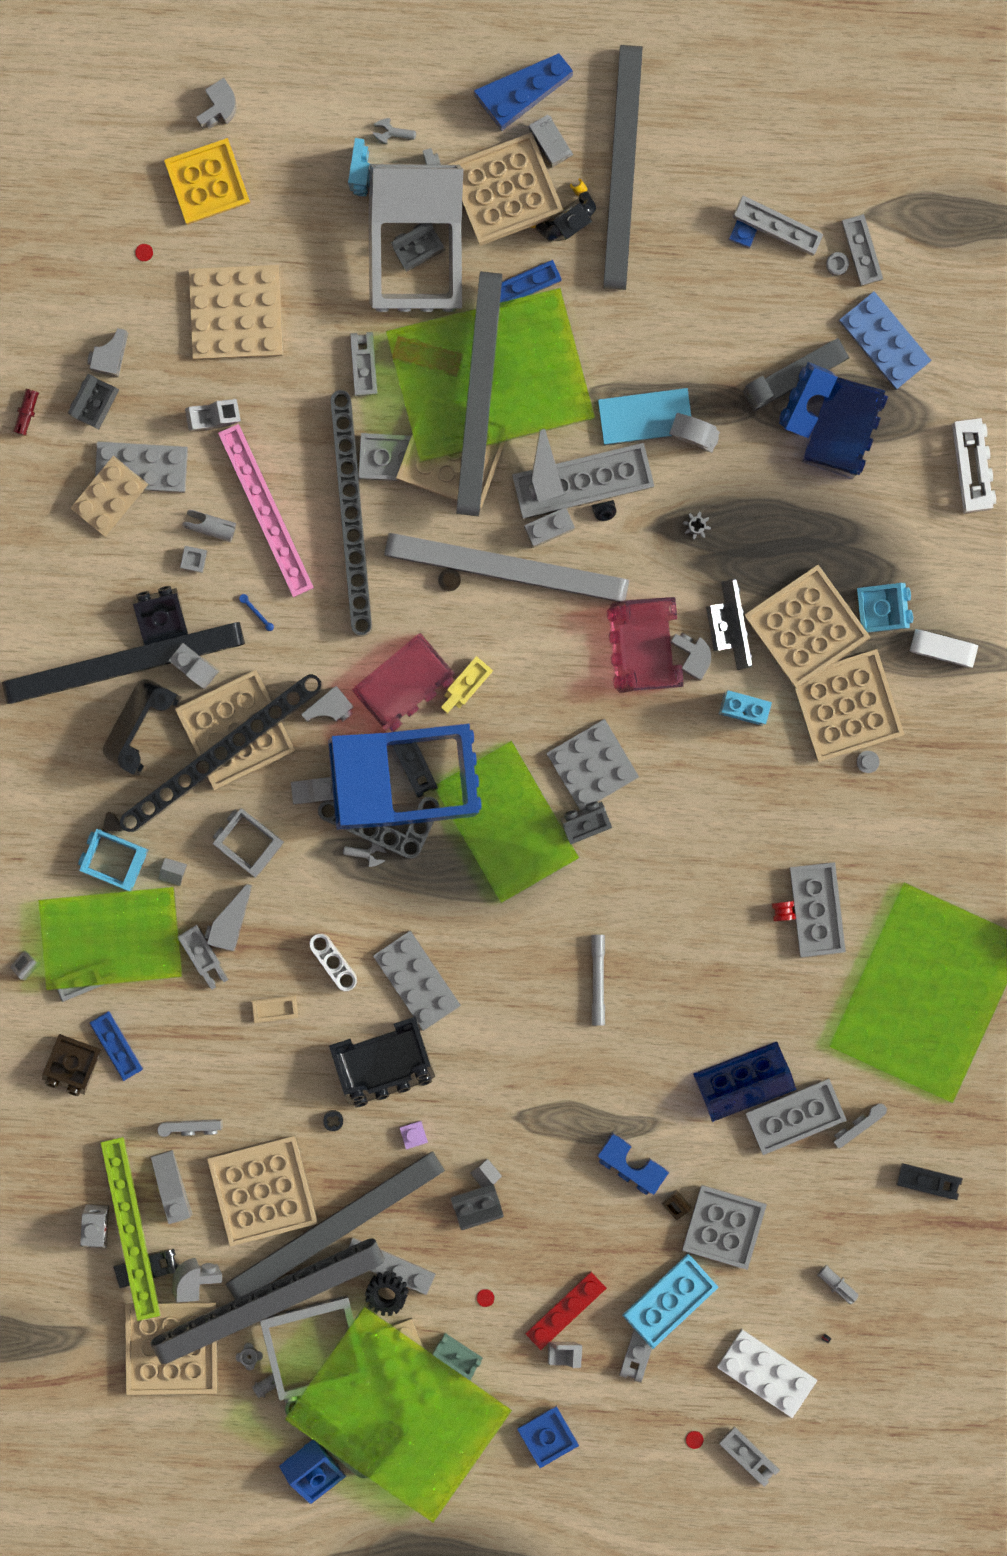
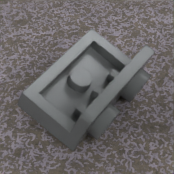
[391,223,445,272]
[68,374,119,430]
[560,801,612,845]

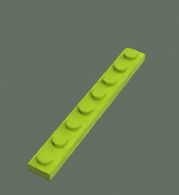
[101,1137,161,1321]

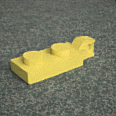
[441,656,493,714]

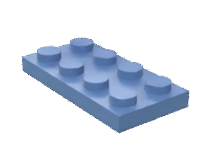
[839,292,932,390]

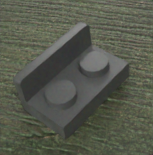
[451,1184,504,1230]

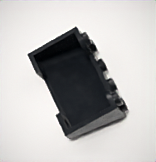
[329,1017,435,1108]

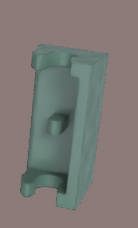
[432,1333,483,1380]

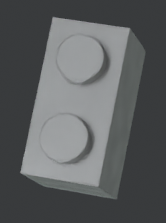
[524,507,575,548]

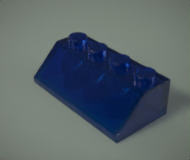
[693,1041,796,1122]

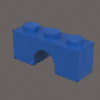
[779,362,838,438]
[597,1132,669,1195]

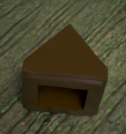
[102,812,124,831]
[662,1190,692,1220]

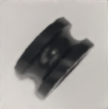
[323,1110,343,1131]

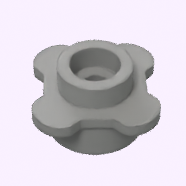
[236,1343,263,1370]

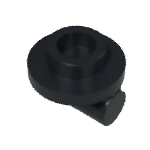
[592,500,617,521]

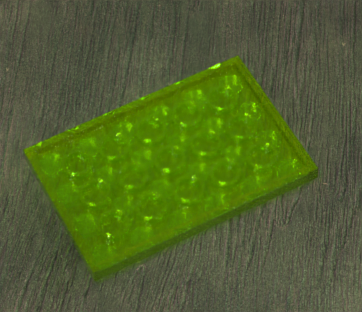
[436,741,579,903]
[38,887,182,990]

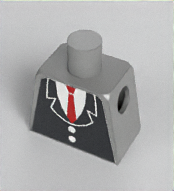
[80,1204,109,1249]

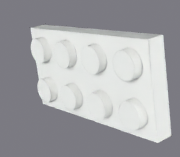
[717,1329,818,1418]

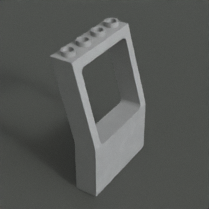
[368,164,463,312]

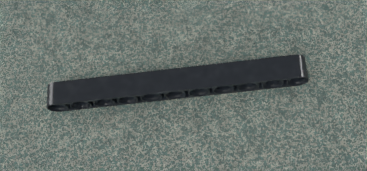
[2,622,245,704]
[120,674,323,832]

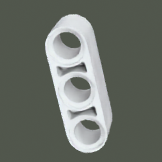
[910,629,978,668]
[310,934,357,991]

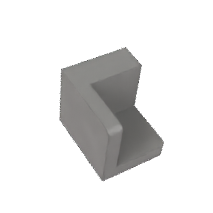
[548,1342,582,1368]

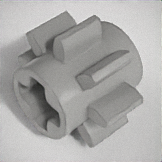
[683,512,711,540]

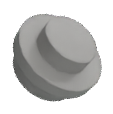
[857,751,879,773]

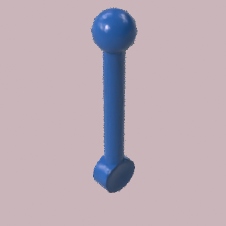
[239,594,274,631]

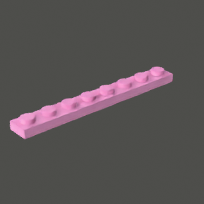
[218,424,314,597]

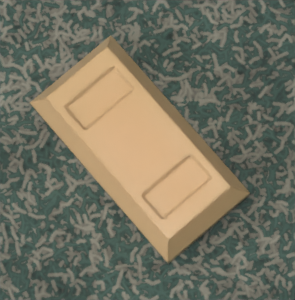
[251,995,299,1023]

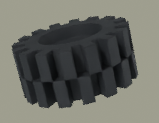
[365,1271,408,1316]

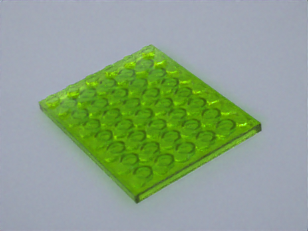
[386,288,595,463]
[829,882,1007,1103]
[285,1306,512,1523]

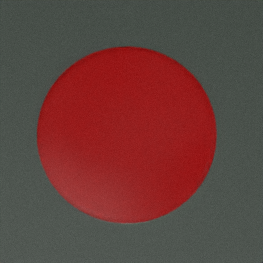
[135,244,153,262]
[477,1289,495,1307]
[686,1431,704,1449]

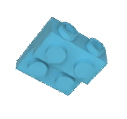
[348,138,370,197]
[857,583,913,633]

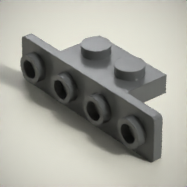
[706,578,752,670]

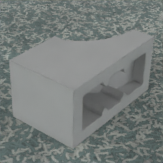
[87,328,128,377]
[301,686,354,722]
[291,777,334,804]

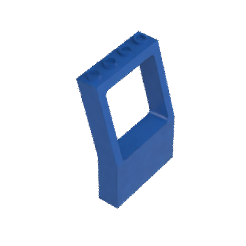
[328,724,481,830]

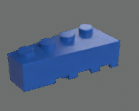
[474,53,573,131]

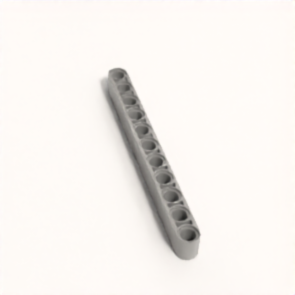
[384,533,630,603]

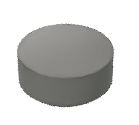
[826,252,849,276]

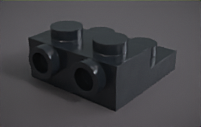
[133,586,188,645]

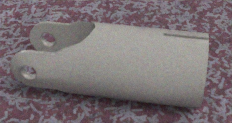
[182,510,236,542]

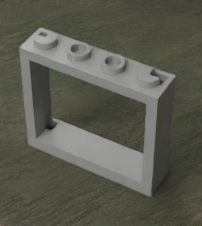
[260,1295,368,1403]

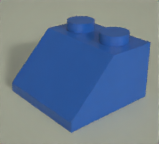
[279,1439,347,1504]

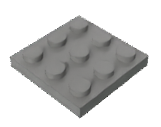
[546,719,639,810]
[682,1185,767,1270]

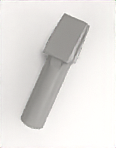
[373,118,416,144]
[343,842,386,867]

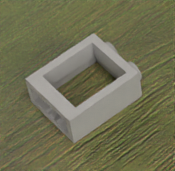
[213,808,284,877]

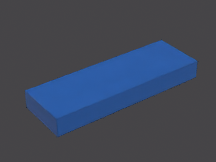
[500,260,562,309]
[90,1011,143,1081]

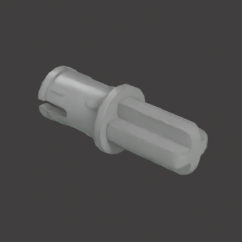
[817,1265,858,1304]

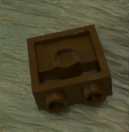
[42,1034,101,1096]

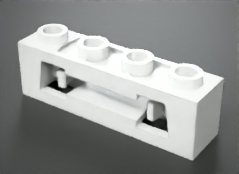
[952,418,996,513]

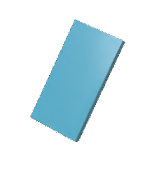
[598,388,691,445]
[622,1254,719,1349]

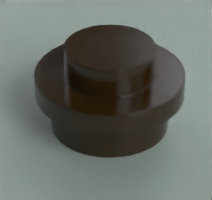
[438,569,461,591]

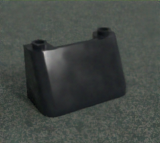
[103,679,182,776]

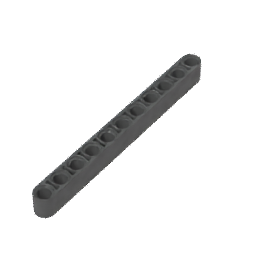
[603,45,643,290]
[456,271,502,517]
[331,390,372,636]
[225,1151,445,1300]
[150,1238,385,1364]

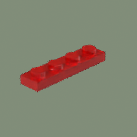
[525,1271,607,1350]

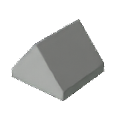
[159,858,187,886]
[10,951,40,980]
[471,1159,502,1187]

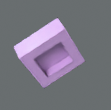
[400,1121,428,1149]

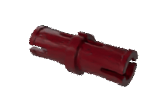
[12,389,40,436]

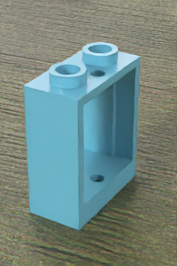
[719,690,772,726]
[78,829,149,891]

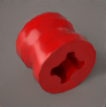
[771,901,796,921]

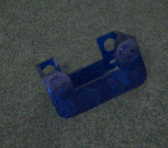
[802,377,888,479]

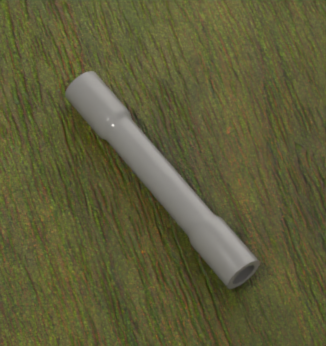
[591,935,605,1026]

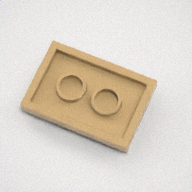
[70,456,148,537]

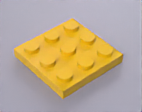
[164,138,250,225]

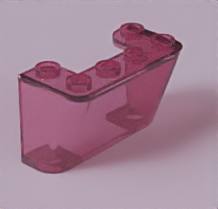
[607,597,684,693]
[352,633,456,732]

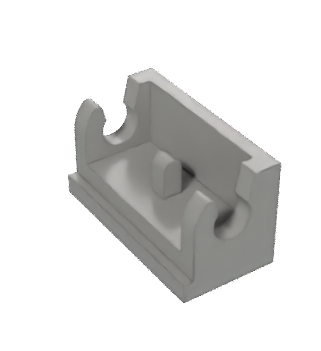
[529,115,573,168]

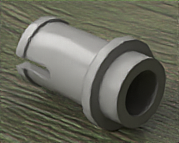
[252,1374,276,1398]

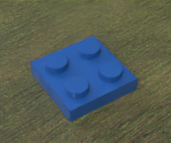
[517,1405,579,1468]

